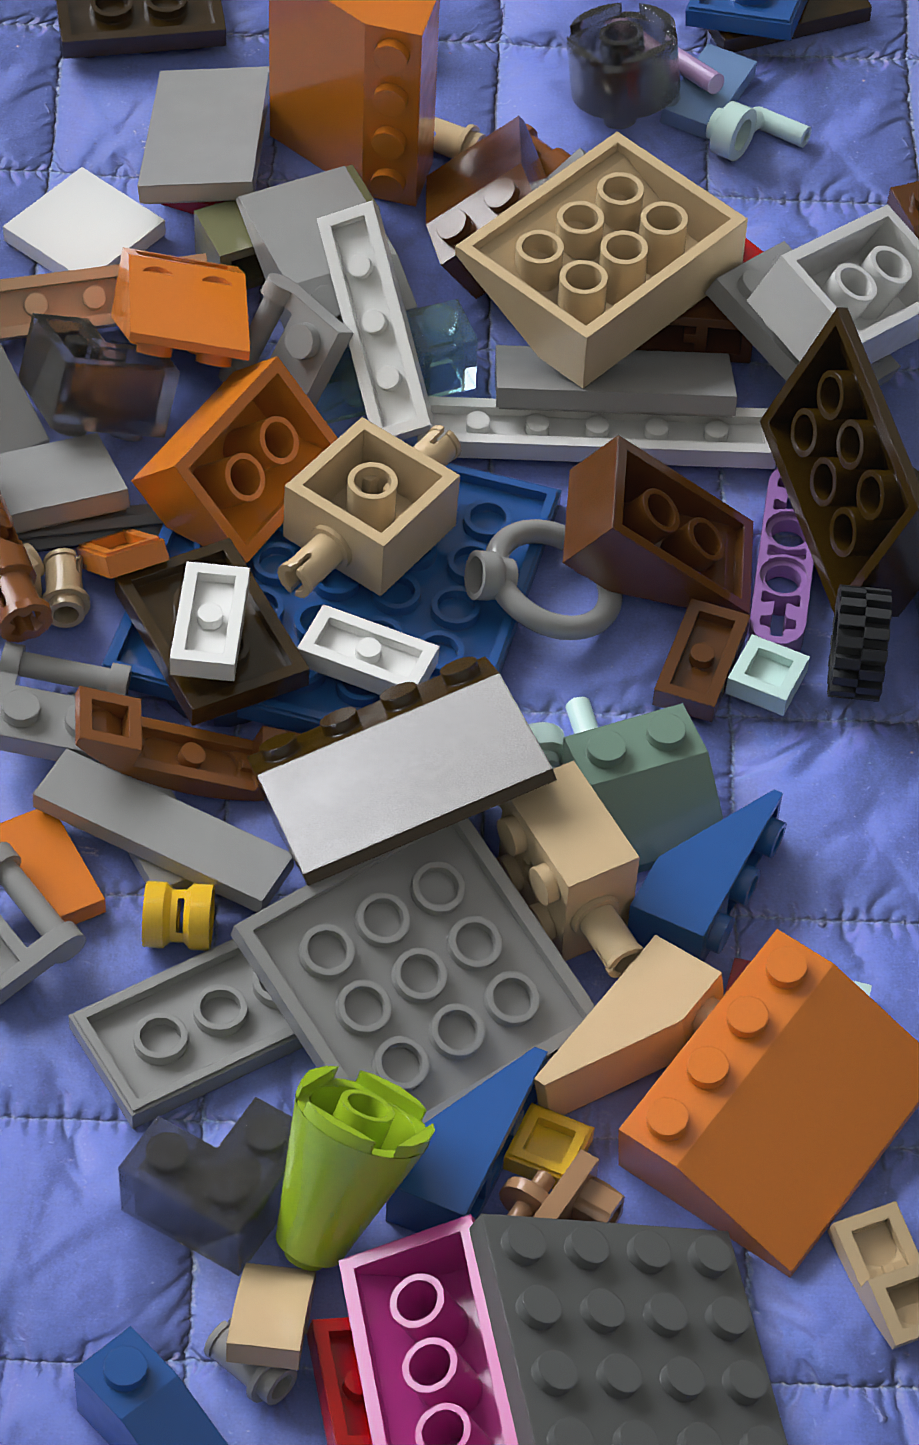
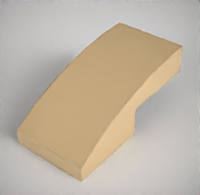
[827,1201,919,1349]
[226,1263,316,1370]

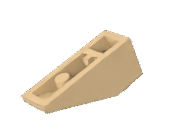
[534,935,724,1115]

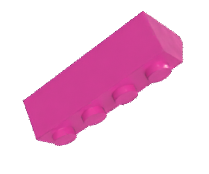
[338,1214,518,1445]

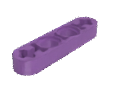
[747,468,814,652]

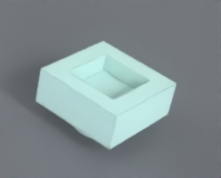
[725,634,810,716]

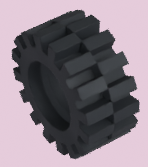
[827,584,892,702]

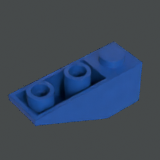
[627,789,787,962]

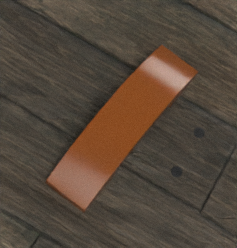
[75,686,300,801]

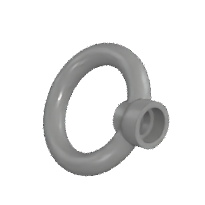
[464,519,623,640]

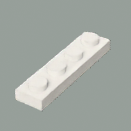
[317,200,435,440]

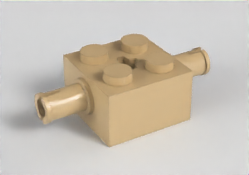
[277,417,462,598]
[496,761,644,978]

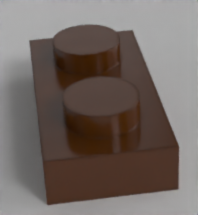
[652,598,751,722]

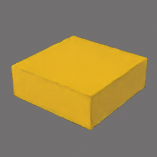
[503,1103,595,1189]

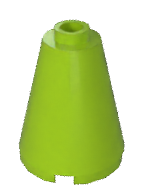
[275,1066,435,1271]

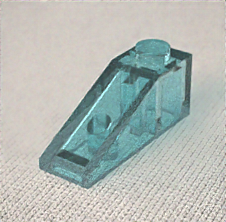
[316,299,478,424]

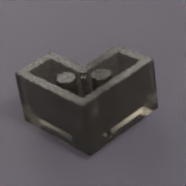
[18,313,180,442]
[118,1097,292,1276]

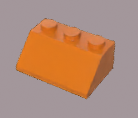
[131,356,338,563]

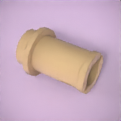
[434,117,487,159]
[42,548,90,628]

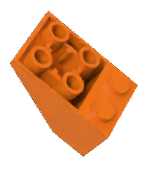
[111,247,250,367]

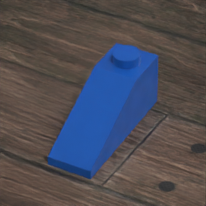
[385,1047,548,1233]
[73,1326,228,1445]

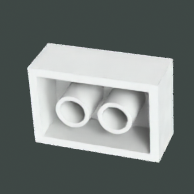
[747,204,919,364]

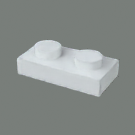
[170,561,250,681]
[297,604,439,695]

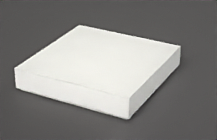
[3,167,166,273]

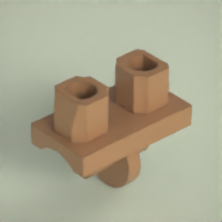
[499,1149,625,1223]

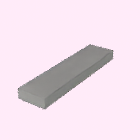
[33,748,294,912]

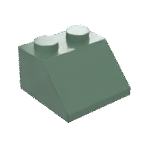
[561,703,723,873]

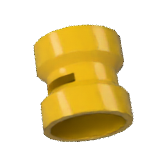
[142,881,215,951]

